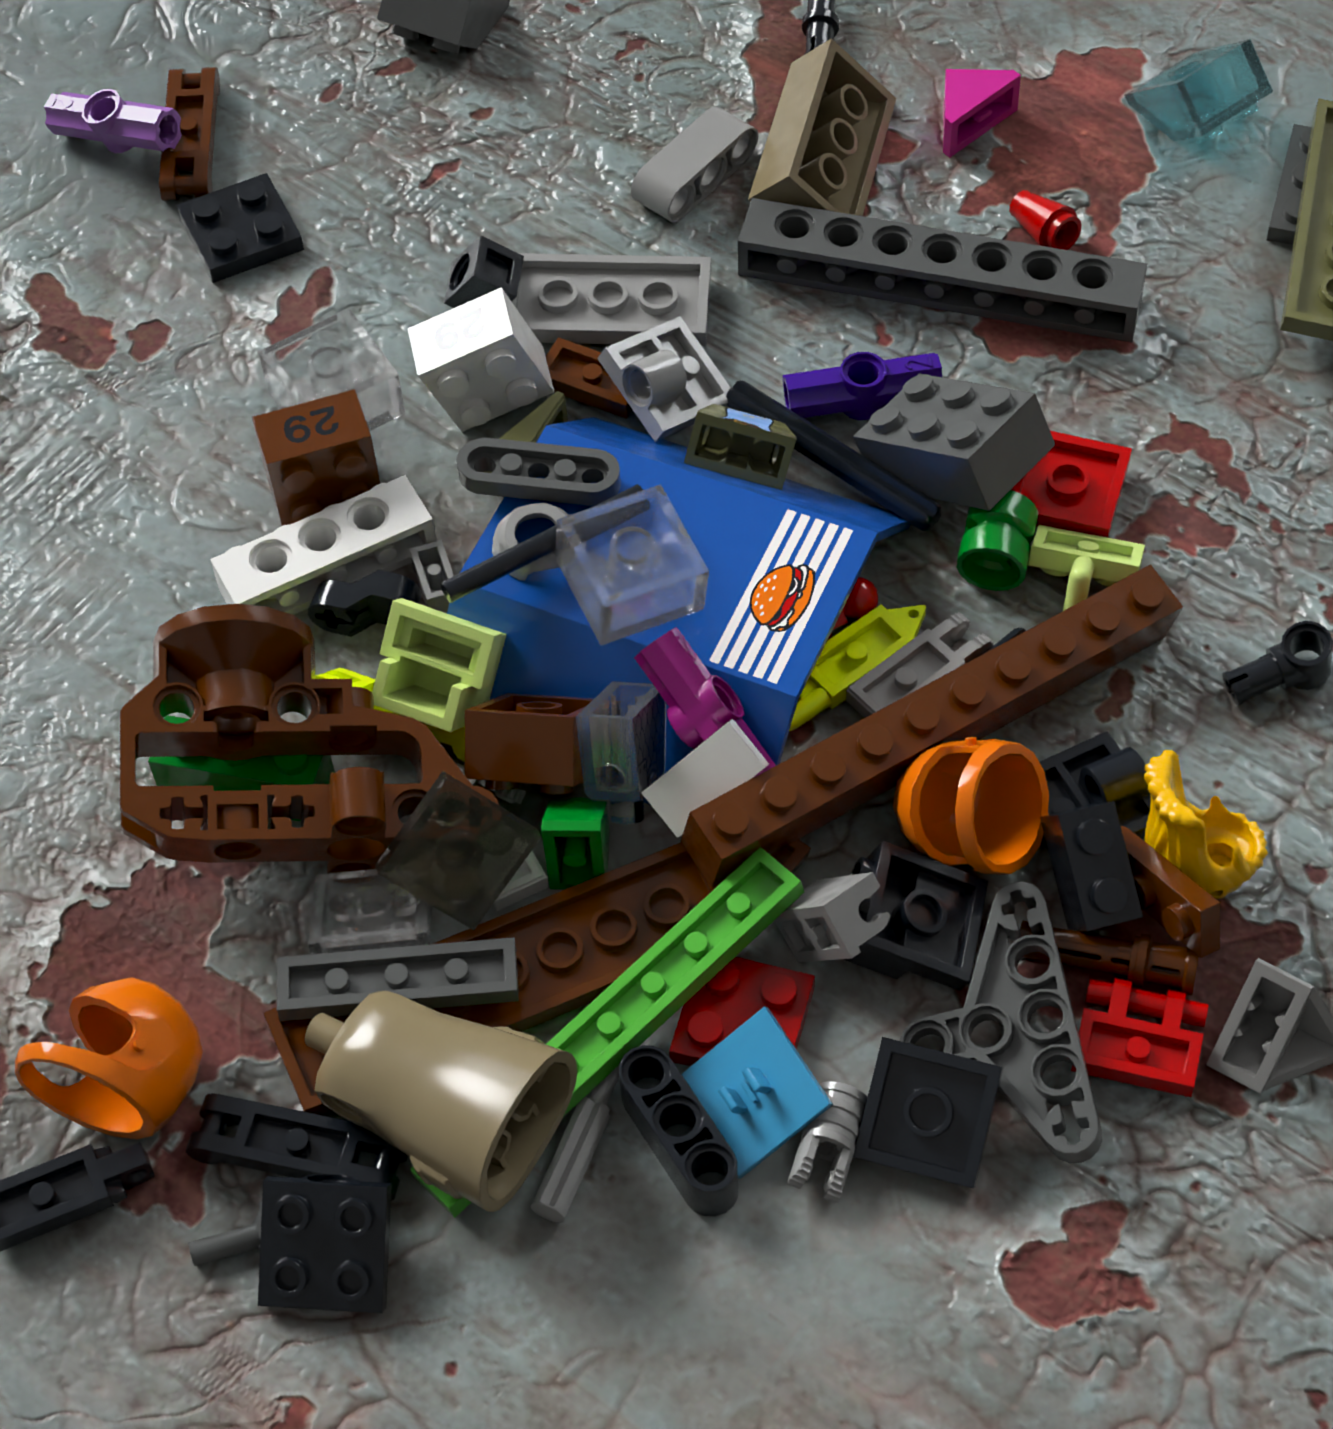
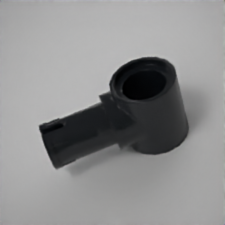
[1222,621,1333,706]

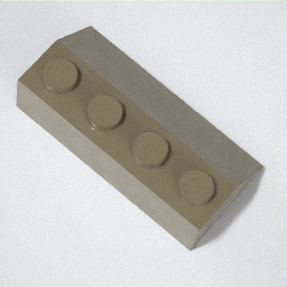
[748,38,896,216]

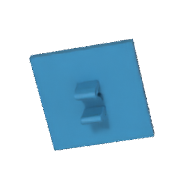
[681,1006,833,1179]

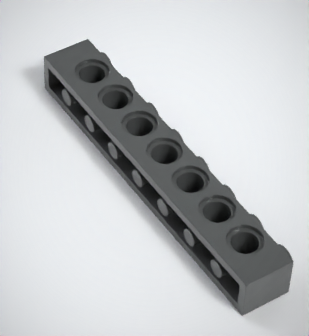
[738,198,1148,342]

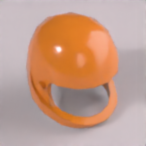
[893,737,1049,875]
[15,977,203,1140]

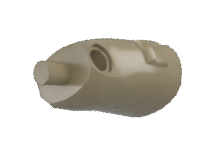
[305,991,577,1212]

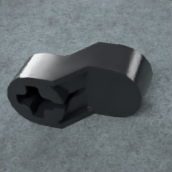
[308,569,422,637]

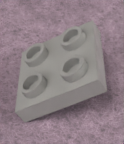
[597,316,731,442]

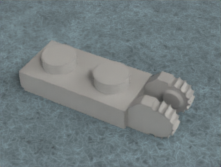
[846,612,994,718]

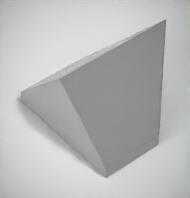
[1206,958,1333,1094]

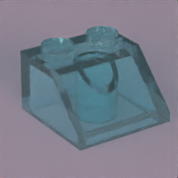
[1124,39,1273,143]

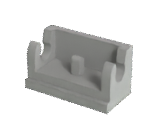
[774,872,890,963]

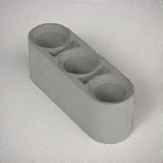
[631,106,758,223]

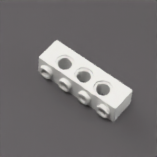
[210,475,436,615]

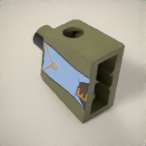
[684,404,797,490]

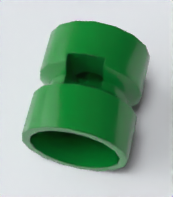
[956,490,1038,591]

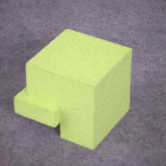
[372,598,507,732]

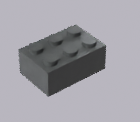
[853,374,1055,511]

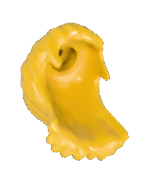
[1144,750,1268,899]

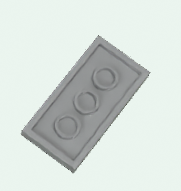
[511,253,711,346]

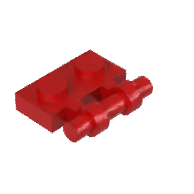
[1071,978,1209,1098]

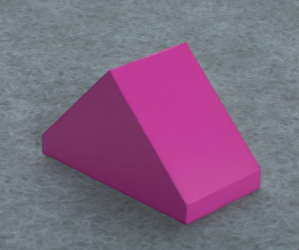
[943,69,1021,158]

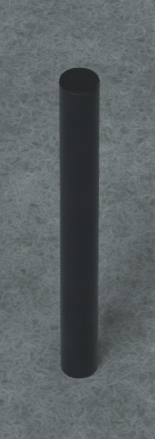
[440,484,648,603]

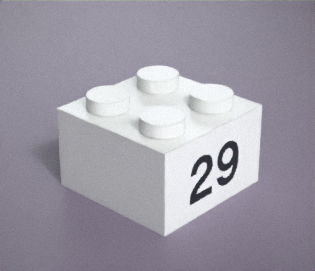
[408,287,554,432]

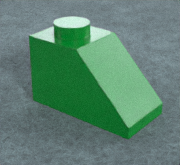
[541,797,610,890]

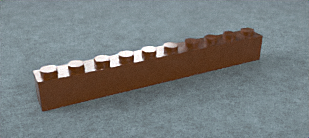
[680,564,1183,887]

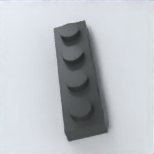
[277,937,519,1021]

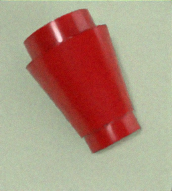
[1009,190,1082,250]

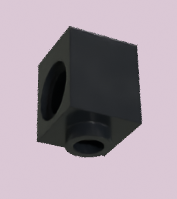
[444,235,524,308]

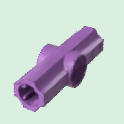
[44,89,182,153]

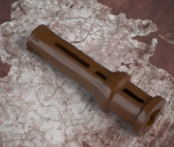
[1020,920,1199,996]

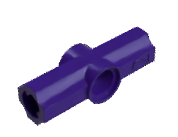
[782,352,943,420]

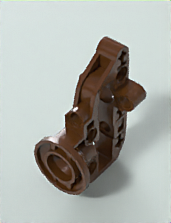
[120,604,500,881]

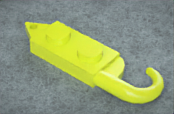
[789,604,926,732]

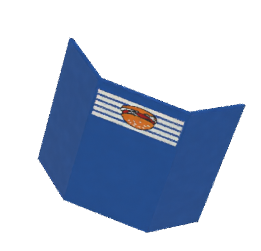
[447,417,911,805]

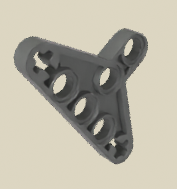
[900,882,1102,1163]

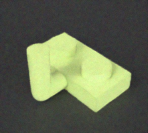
[1028,525,1145,611]

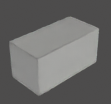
[409,540,454,613]

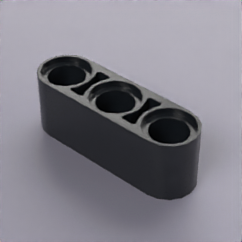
[619,1045,738,1217]

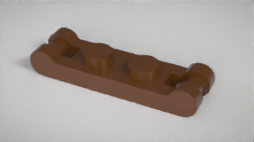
[159,67,220,201]

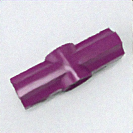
[634,627,776,778]

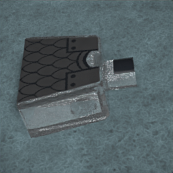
[576,681,666,825]

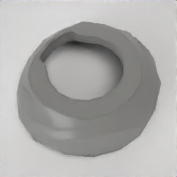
[492,503,584,581]

